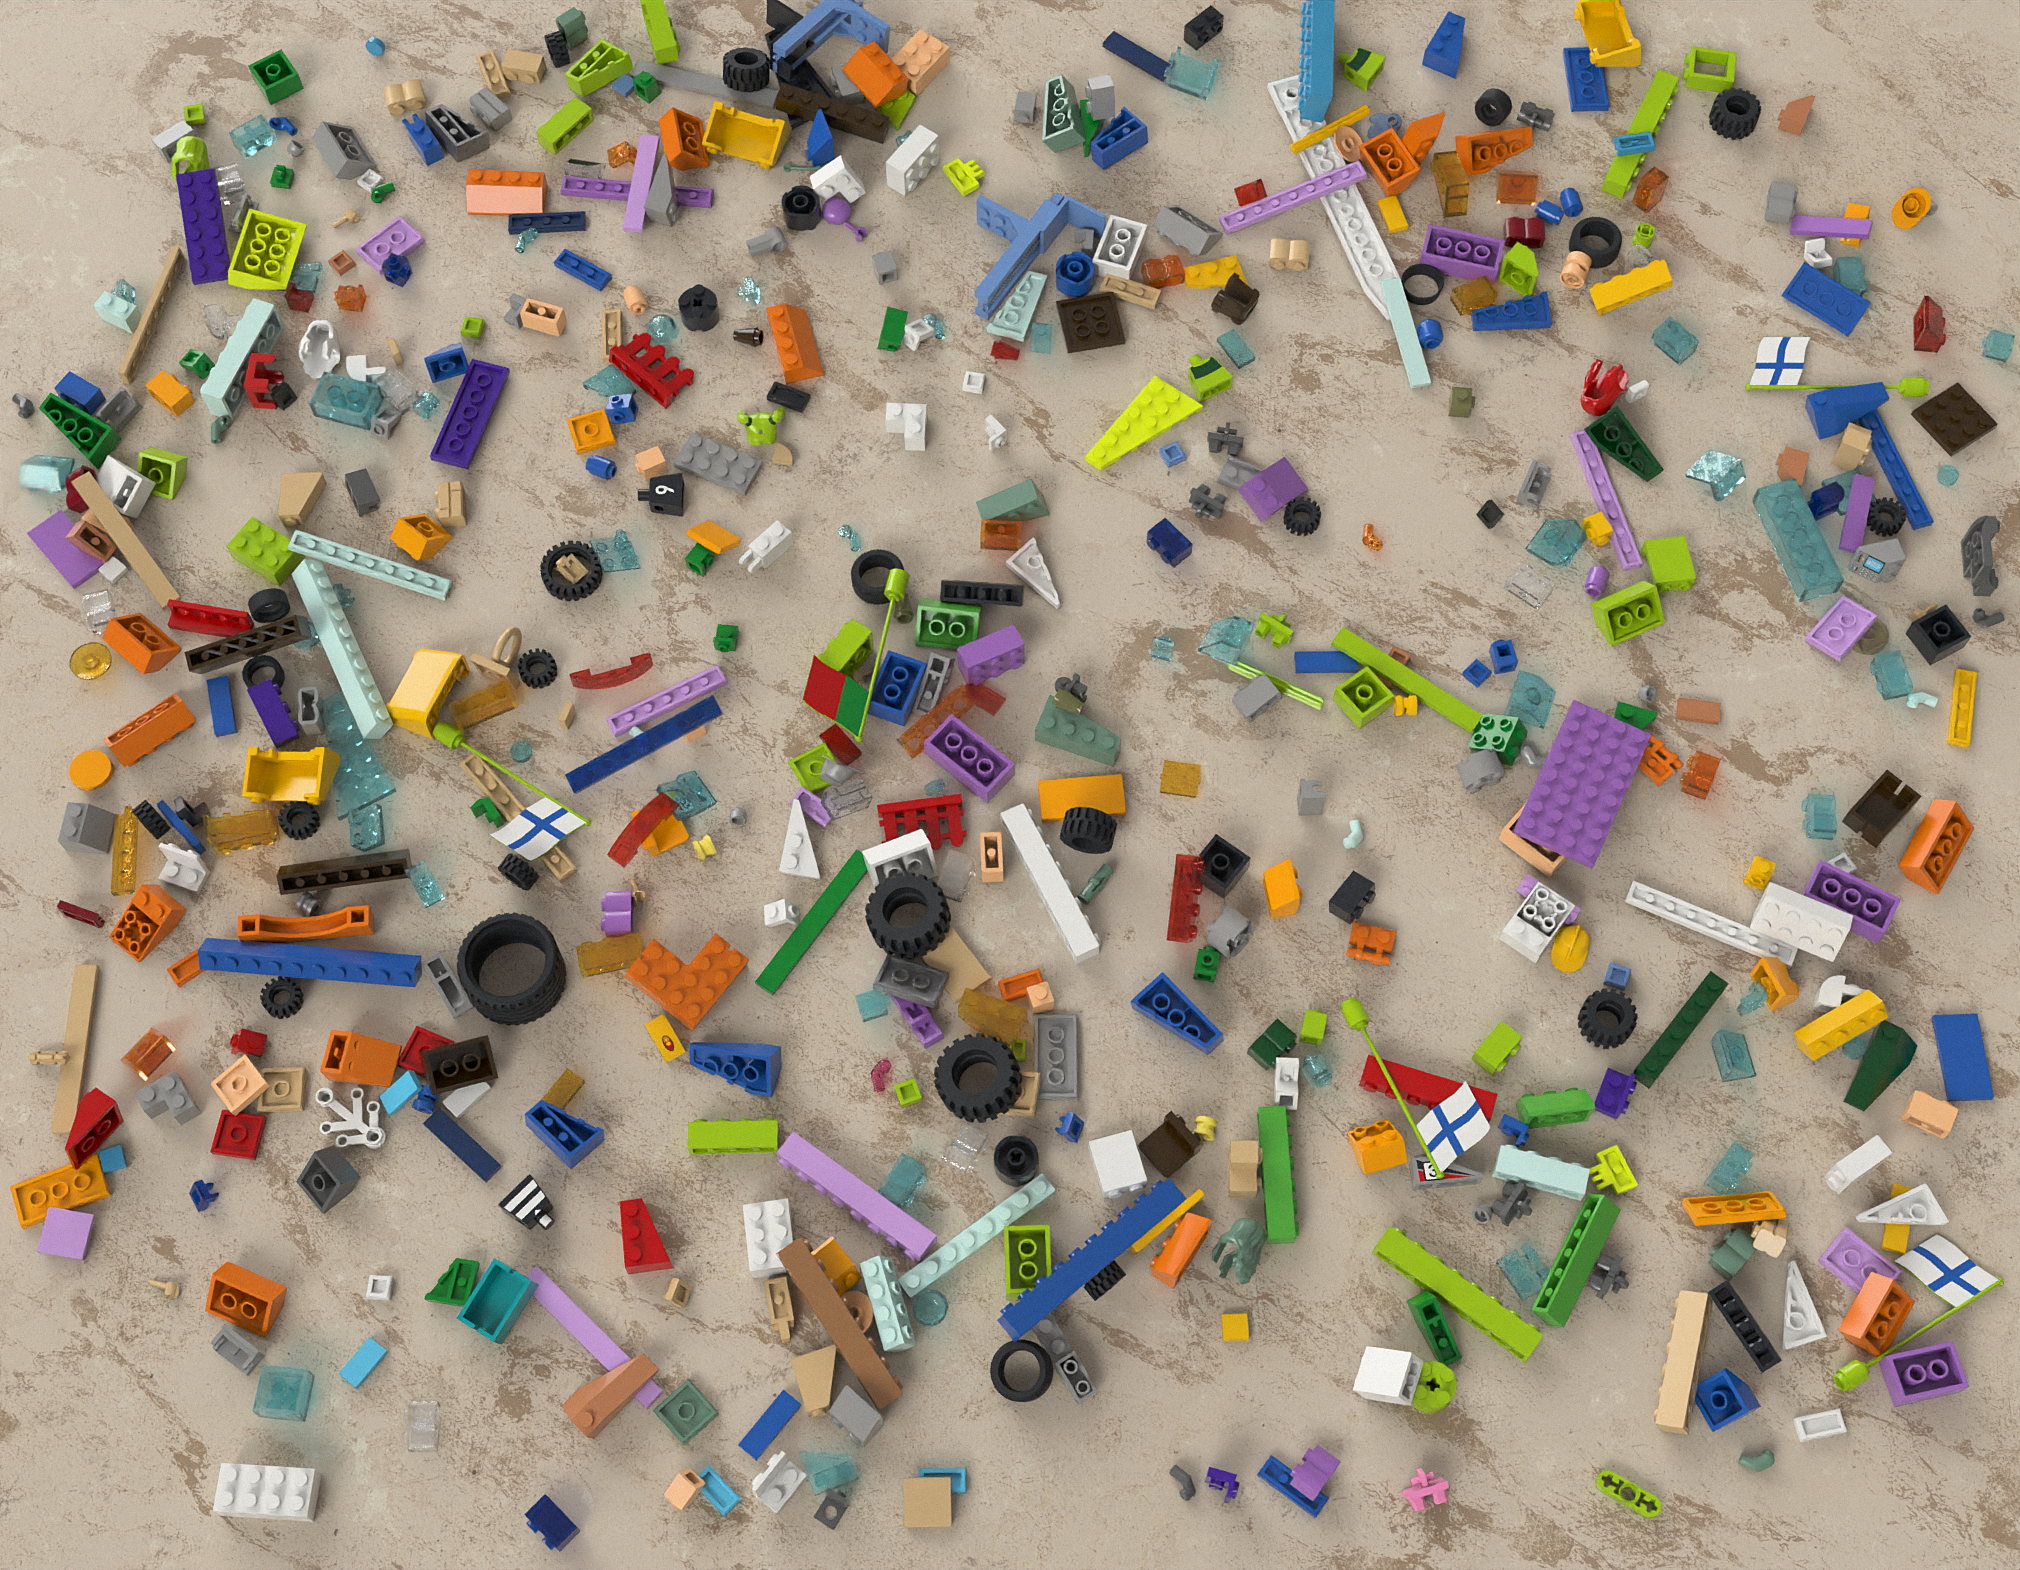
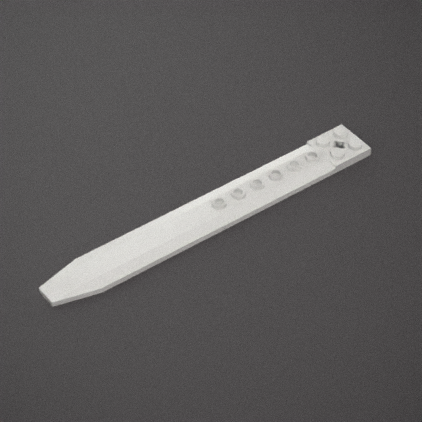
[1267,75,1399,320]

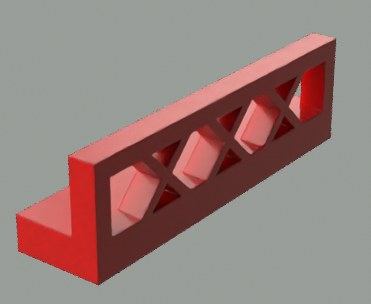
[167,599,254,638]

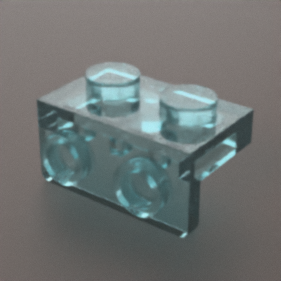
[348,803,385,852]

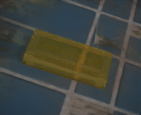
[540,1068,585,1110]

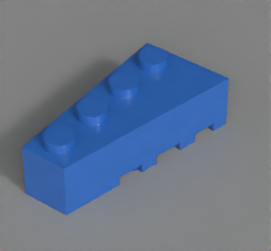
[1130,972,1224,1055]

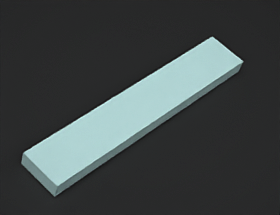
[1380,277,1431,389]

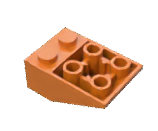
[109,884,187,962]
[320,1030,402,1088]

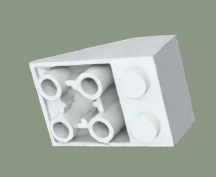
[97,455,156,518]
[1500,882,1575,964]

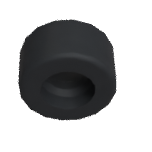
[1474,88,1512,126]

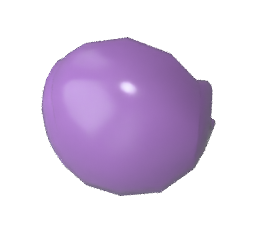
[822,196,851,225]

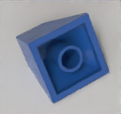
[805,109,835,167]
[424,343,469,383]
[1695,1368,1761,1432]

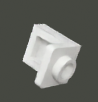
[1804,238,1832,269]
[764,899,799,928]

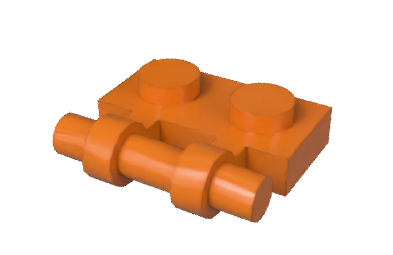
[1638,736,1684,787]
[1346,921,1396,966]

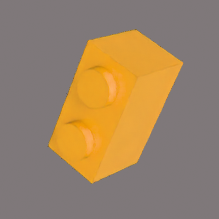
[145,370,195,417]

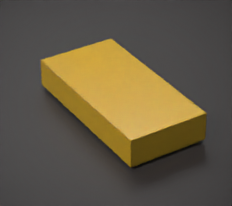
[1377,195,1408,234]

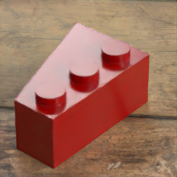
[619,1198,673,1275]

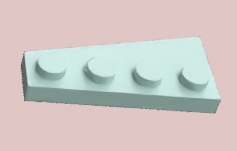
[987,271,1047,342]

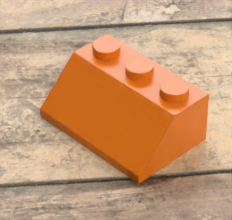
[842,41,908,108]
[659,107,710,171]
[1401,112,1445,167]
[1359,128,1421,197]
[102,613,182,674]
[1150,1212,1212,1289]
[205,1261,287,1338]
[1838,1272,1915,1357]

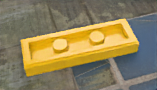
[1880,1183,1913,1255]

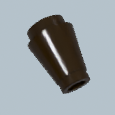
[733,327,764,347]

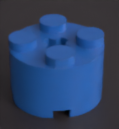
[1056,251,1095,298]

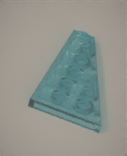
[322,691,397,821]

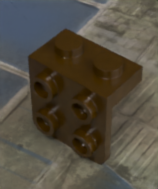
[1139,1111,1201,1178]

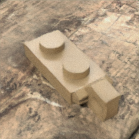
[764,1276,795,1343]

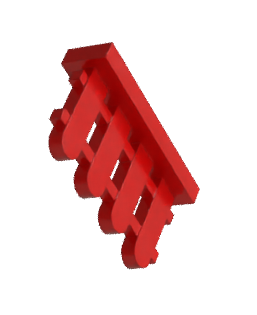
[609,333,694,409]
[877,794,967,850]

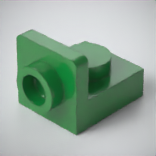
[179,349,215,379]
[713,624,739,652]
[470,797,505,828]

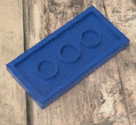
[1562,47,1610,112]
[1782,262,1872,337]
[1932,1014,1994,1102]

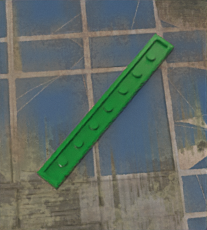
[755,849,868,995]

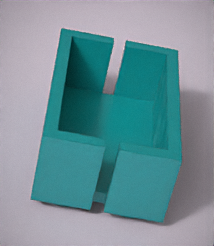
[456,1258,539,1345]

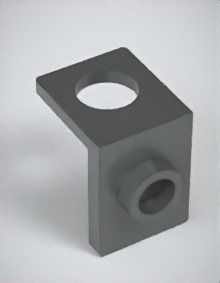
[814,1487,849,1530]

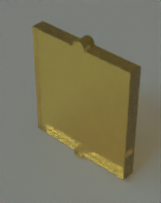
[1160,760,1201,798]

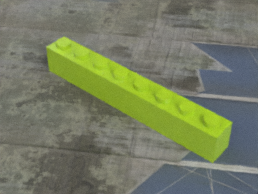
[1601,69,1680,198]
[1372,1226,1543,1363]

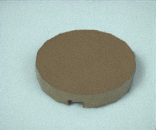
[1853,619,1889,655]

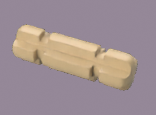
[28,1051,70,1065]

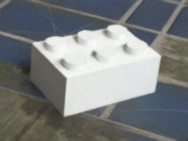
[886,125,940,197]
[1092,215,1147,280]
[743,1198,794,1278]

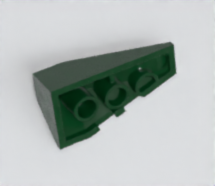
[1584,406,1664,482]
[1843,1020,1917,1111]

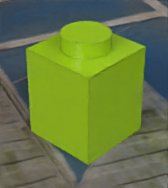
[1299,1009,1328,1046]

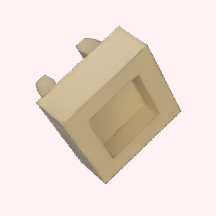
[662,1278,693,1309]

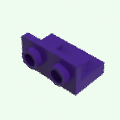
[1594,1068,1637,1119]
[1205,1467,1240,1504]

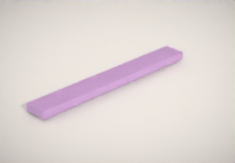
[1219,160,1367,235]
[1570,430,1643,572]
[526,1266,664,1409]

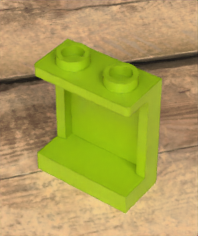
[1641,536,1696,593]

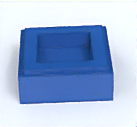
[1462,659,1492,688]

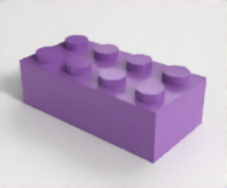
[1419,224,1505,285]
[924,714,1015,804]
[1801,860,1901,943]

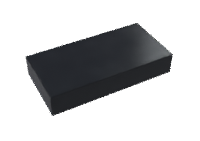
[766,381,811,413]

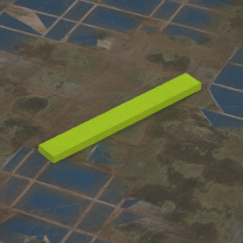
[1331,627,1483,733]

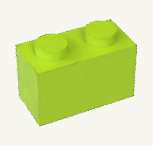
[1472,1021,1522,1076]

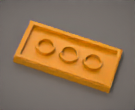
[1038,774,1126,822]
[10,1154,111,1229]
[1682,1191,1786,1226]

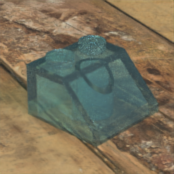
[19,455,75,494]
[1525,520,1587,566]
[1198,616,1254,666]
[1504,670,1556,729]

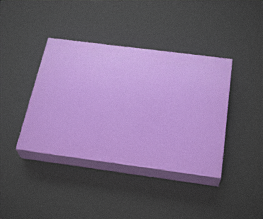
[356,216,425,275]
[1805,596,1878,662]
[1818,1227,1902,1294]

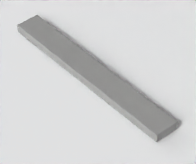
[631,60,778,109]

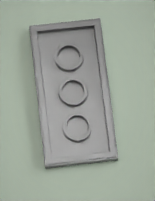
[1034,1014,1078,1100]

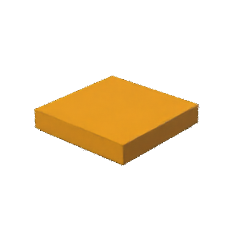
[567,408,616,455]
[686,520,742,555]

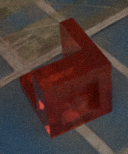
[1234,179,1267,206]
[284,281,314,313]

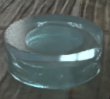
[1937,465,1959,486]
[510,741,532,763]
[924,778,946,796]
[1842,1037,1867,1060]

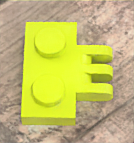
[943,158,985,197]
[1589,1145,1638,1196]

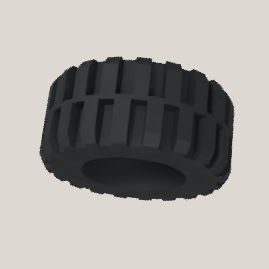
[865,872,951,959]
[934,1033,1022,1123]

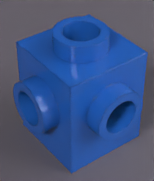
[605,394,639,424]

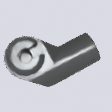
[1972,608,2004,627]
[1169,1465,1196,1501]

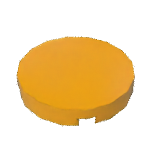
[69,750,113,791]

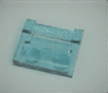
[280,262,323,293]

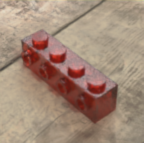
[1167,853,1205,943]

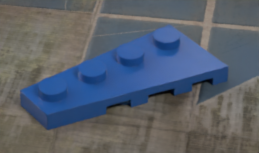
[1471,291,1552,331]

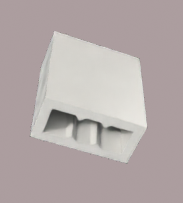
[1088,1130,1147,1199]
[1824,1135,1893,1195]
[1353,1346,1424,1406]

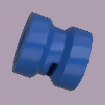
[412,1085,440,1114]

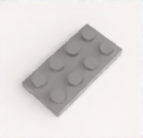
[673,432,763,496]

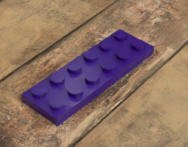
[176,168,230,285]
[430,359,510,470]

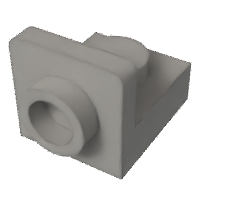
[1075,228,1094,259]
[371,407,401,440]

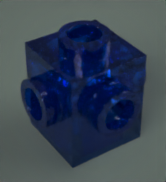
[382,253,413,287]

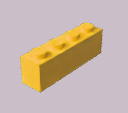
[1589,259,1673,316]
[1793,990,1889,1061]

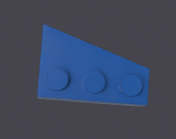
[1090,106,1148,170]
[525,1100,604,1169]

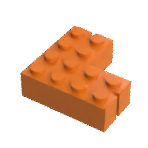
[624,933,749,1031]

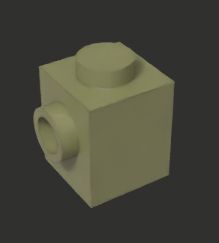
[1448,387,1475,418]

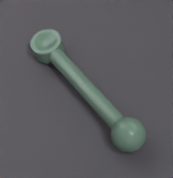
[784,164,823,172]

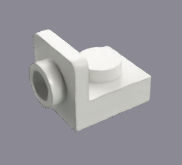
[902,318,935,351]
[985,415,1007,451]

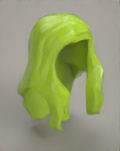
[171,136,211,181]

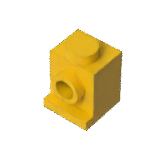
[1580,511,1613,546]
[1743,855,1776,891]

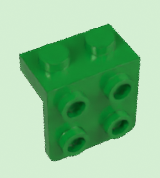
[1468,714,1528,766]

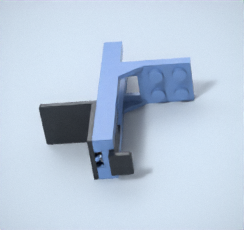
[766,0,890,82]

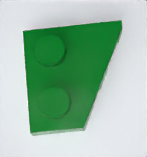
[1614,701,1658,731]

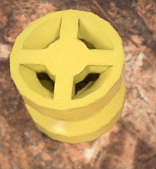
[692,835,717,861]
[1193,1116,1218,1141]

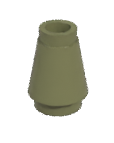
[894,593,914,624]
[1052,689,1085,715]

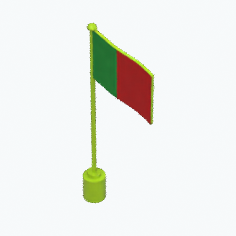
[802,569,910,742]

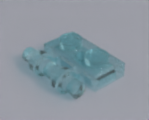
[1496,1243,1550,1301]

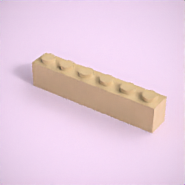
[1653,1290,1713,1435]

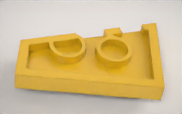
[1181,255,1248,289]

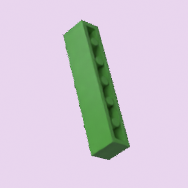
[1257,1106,1299,1244]
[1531,1193,1621,1328]

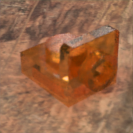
[607,141,637,169]

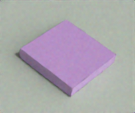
[37,1207,96,1260]

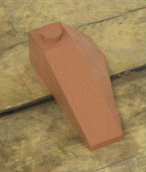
[562,1353,659,1439]

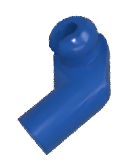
[269,117,298,136]

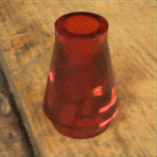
[990,340,1020,361]

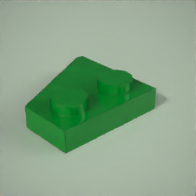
[424,1258,480,1307]

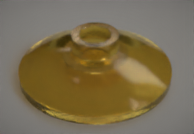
[70,642,112,680]

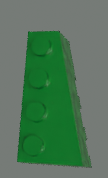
[39,392,121,469]

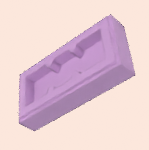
[790,786,837,828]

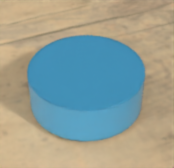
[365,37,385,56]

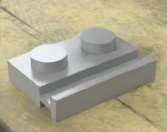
[1217,456,1264,490]

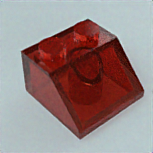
[1913,296,1946,353]

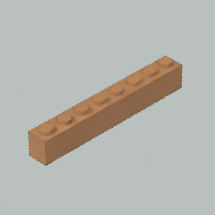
[776,1237,903,1410]

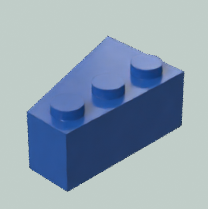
[1422,11,1465,79]

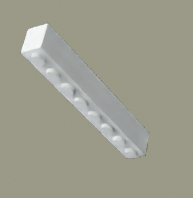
[1000,803,1101,964]

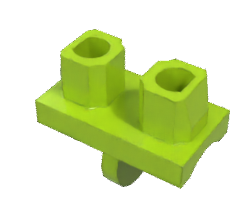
[1255,612,1294,649]

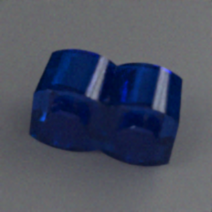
[1805,481,1845,522]

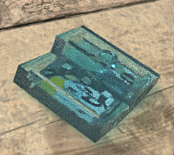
[656,770,717,822]

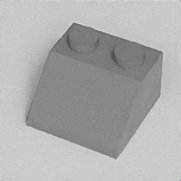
[58,802,117,854]
[829,1385,884,1447]

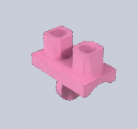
[1402,1468,1449,1511]

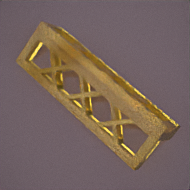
[111,806,139,896]

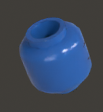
[1416,319,1444,349]

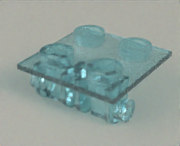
[589,529,641,573]

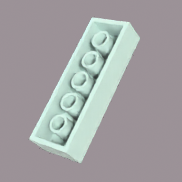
[200,298,284,421]

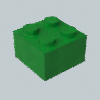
[248,49,304,105]

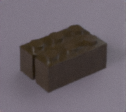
[1842,770,1922,848]

